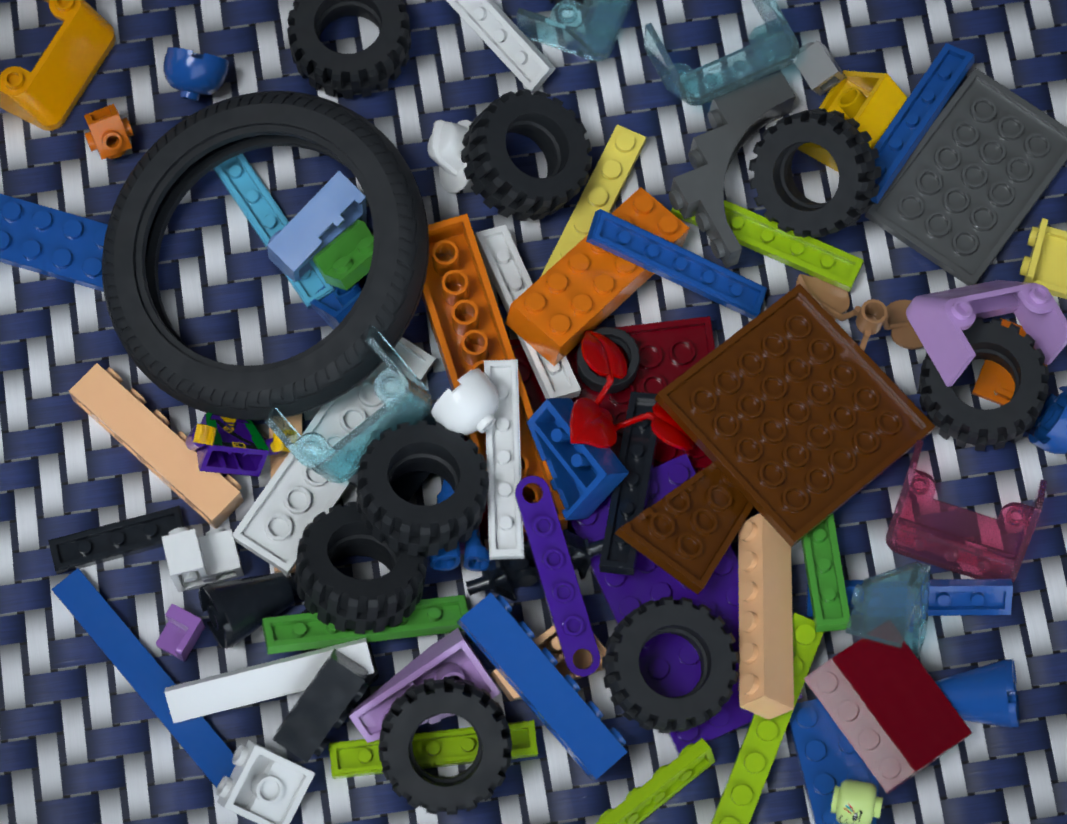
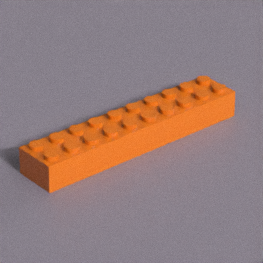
[421,214,568,542]

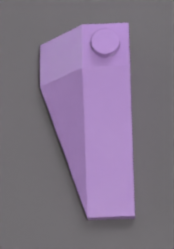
[348,628,501,743]

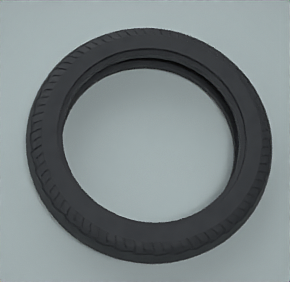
[102,91,429,420]

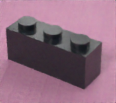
[273,648,369,763]

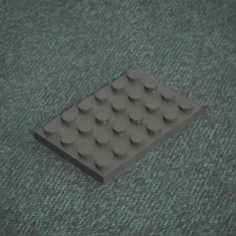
[865,68,1067,286]

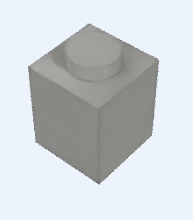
[792,41,846,96]

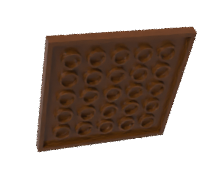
[655,284,936,547]

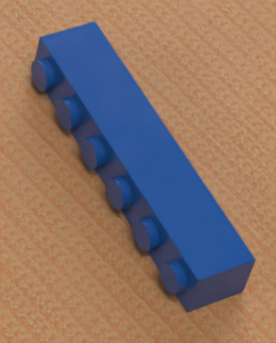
[457,593,627,781]

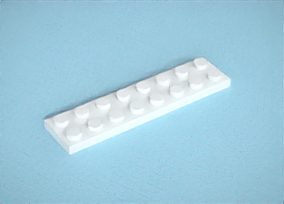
[231,337,436,575]

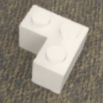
[161,527,244,593]

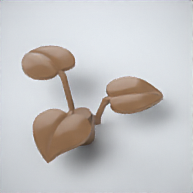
[795,274,924,351]

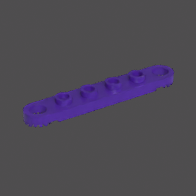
[515,476,600,676]

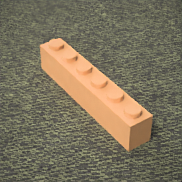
[69,363,244,529]
[738,513,794,720]

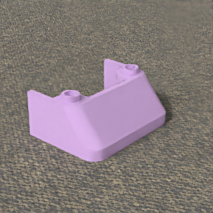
[906,280,1067,387]

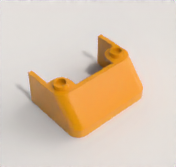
[0,0,116,131]

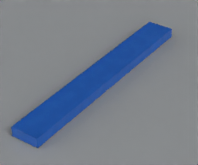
[52,568,236,789]

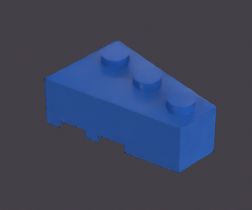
[527,398,629,521]

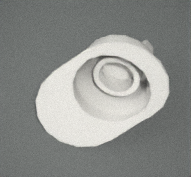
[427,120,472,193]

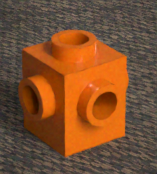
[84,104,134,160]

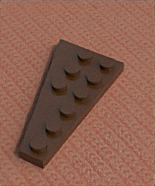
[614,463,754,594]

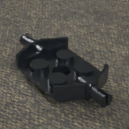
[466,530,604,601]

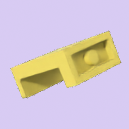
[1019,218,1067,299]

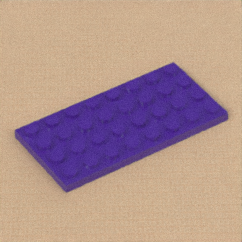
[568,454,803,756]

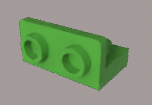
[313,220,374,291]

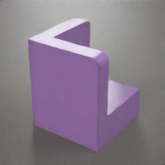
[156,603,205,662]

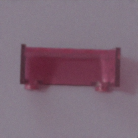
[886,440,1048,583]

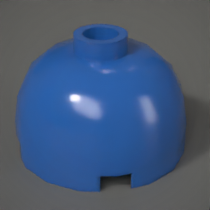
[163,47,229,101]
[1028,386,1067,454]

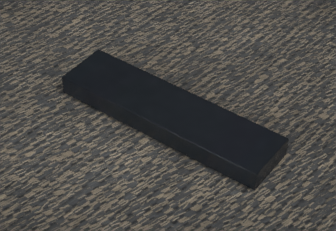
[48,506,185,575]

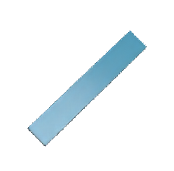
[213,153,335,309]

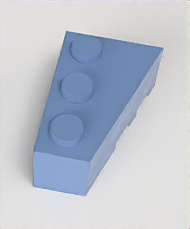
[267,171,367,283]

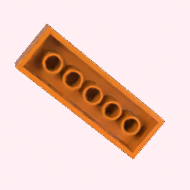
[505,187,690,366]

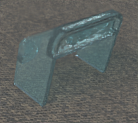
[517,0,633,61]
[644,0,799,106]
[265,326,433,483]
[846,562,931,658]

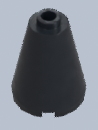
[198,572,297,649]

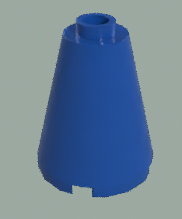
[935,659,1020,728]

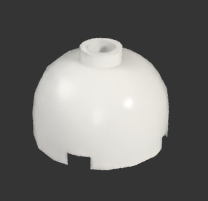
[431,368,499,435]

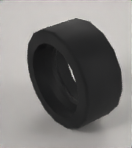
[577,327,640,394]

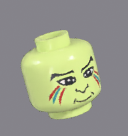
[831,779,883,824]

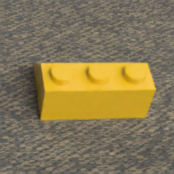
[798,70,908,172]

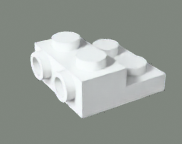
[216,740,315,824]

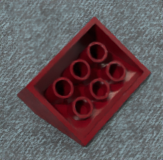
[803,621,972,794]

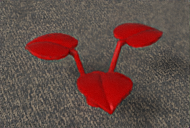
[570,331,694,451]

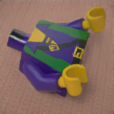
[185,412,294,477]

